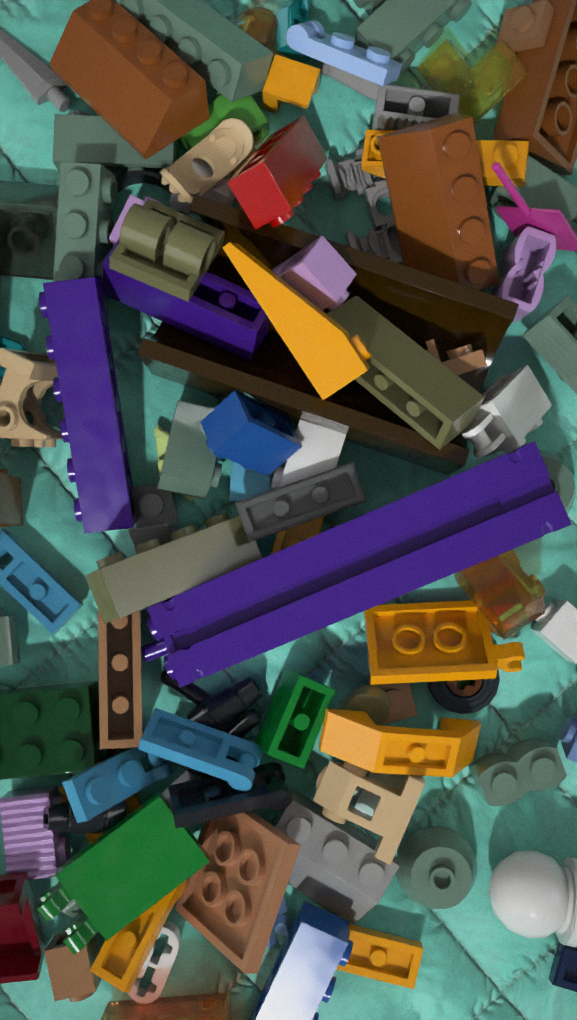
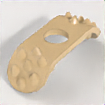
[160,118,254,205]

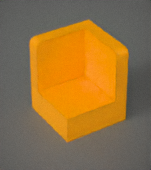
[262,54,321,114]

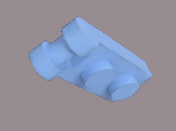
[286,20,402,86]

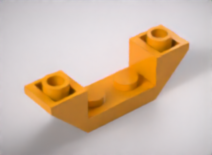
[318,708,481,778]

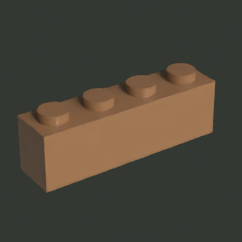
[98,609,142,749]

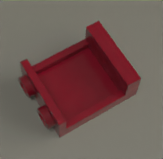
[0,872,46,984]

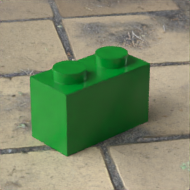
[254,667,336,769]

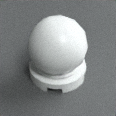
[488,850,577,947]

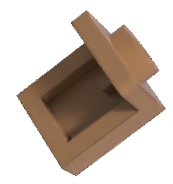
[496,0,555,65]

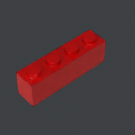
[227,115,327,230]

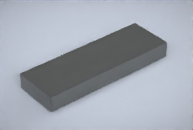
[235,462,367,543]

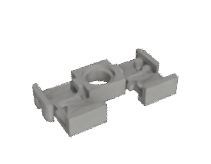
[325,148,403,264]

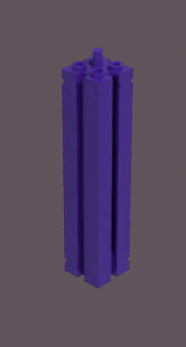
[141,441,572,687]

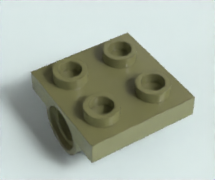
[109,199,225,302]

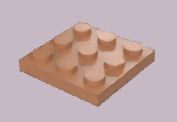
[175,811,301,974]

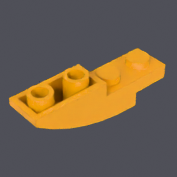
[361,130,529,189]

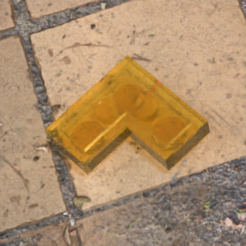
[417,39,529,125]

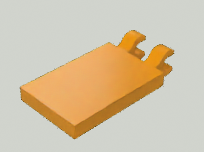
[364,599,525,685]

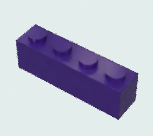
[102,239,270,362]

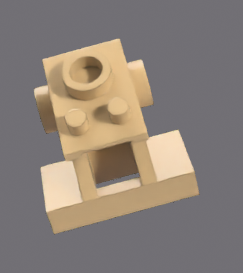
[0,348,62,448]
[313,761,425,865]

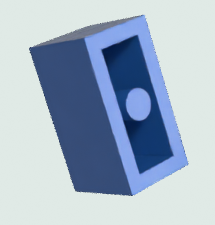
[201,390,302,476]

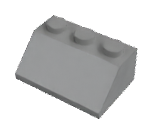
[270,788,400,924]

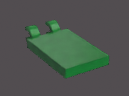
[37,791,210,954]

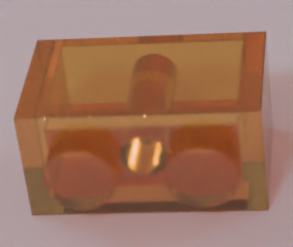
[454,550,546,640]

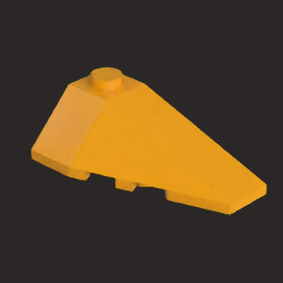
[222,242,372,400]

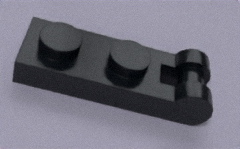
[168,762,292,828]

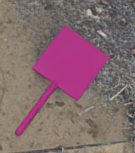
[492,162,577,251]

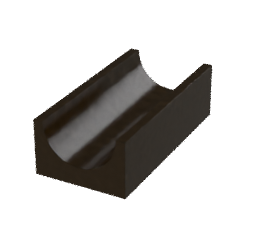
[138,195,519,475]

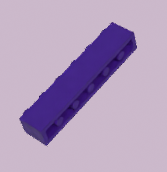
[39,277,136,534]

